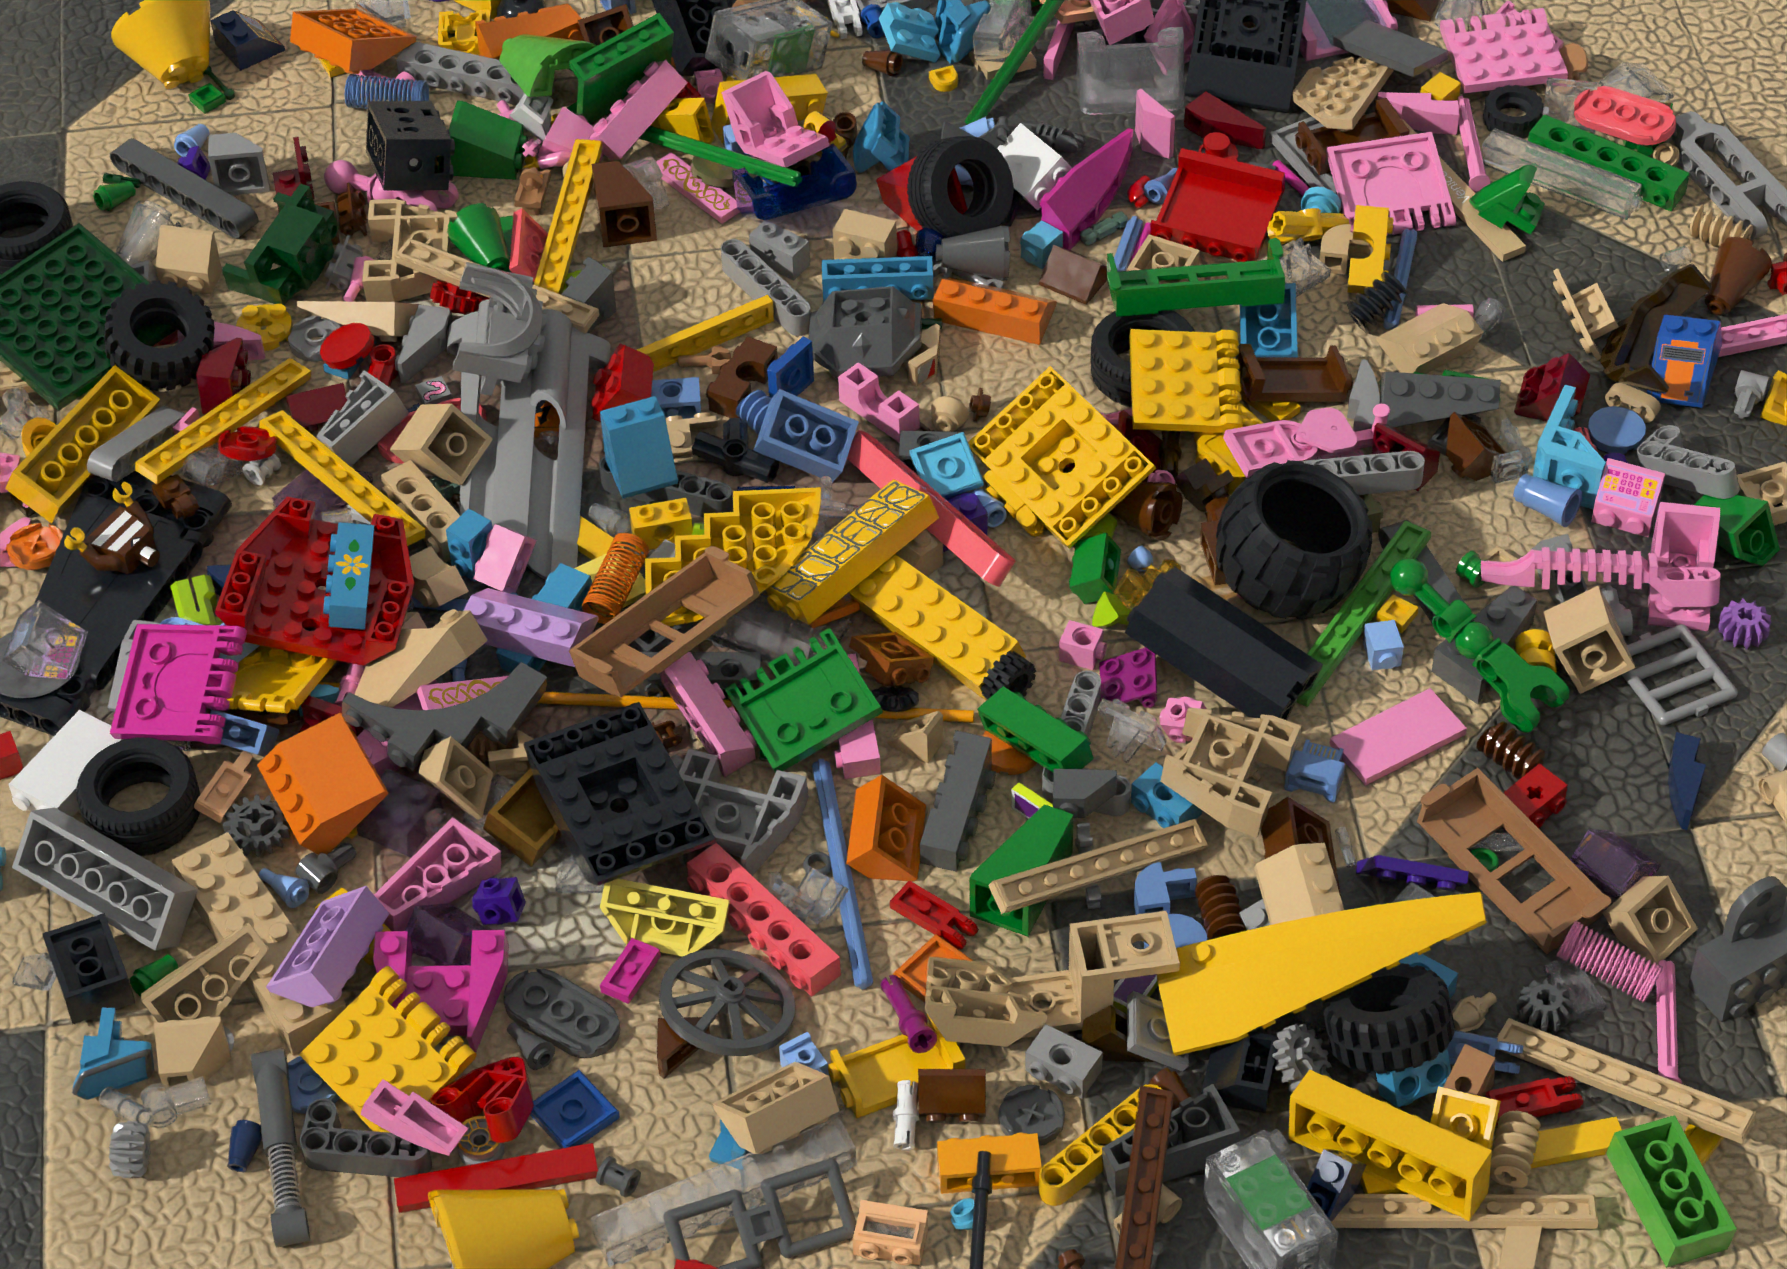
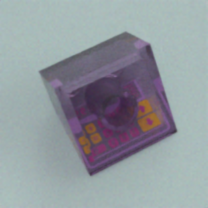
[1570,829,1661,898]
[405,903,493,966]

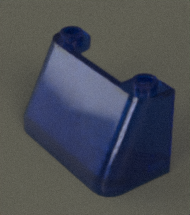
[732,143,857,220]

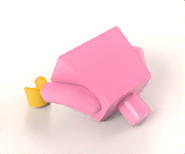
[523,107,605,171]

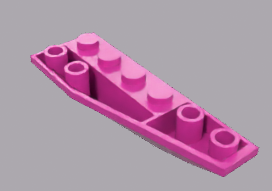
[1040,128,1133,250]

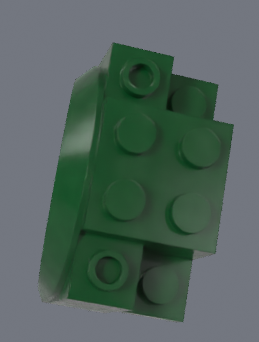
[222,184,339,306]

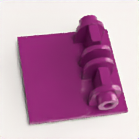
[1099,647,1157,710]

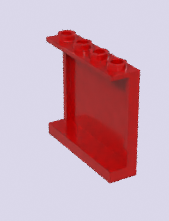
[1150,148,1285,262]

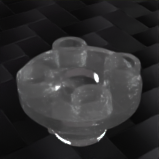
[0,386,50,440]

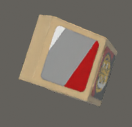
[908,323,940,387]

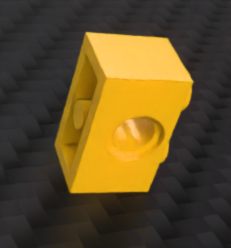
[629,498,693,552]

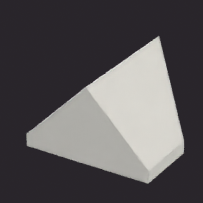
[509,94,554,142]

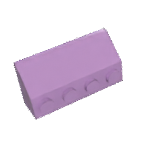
[464,588,599,667]
[266,886,389,1008]

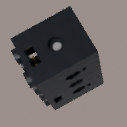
[366,101,455,191]

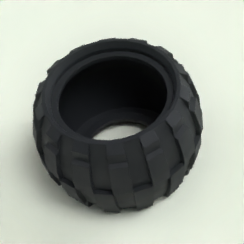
[1216,460,1372,620]

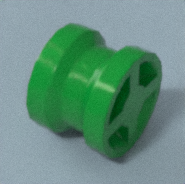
[1456,550,1488,588]

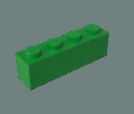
[977,686,1094,773]

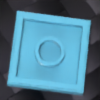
[909,432,984,499]

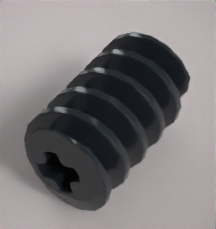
[1347,272,1409,333]

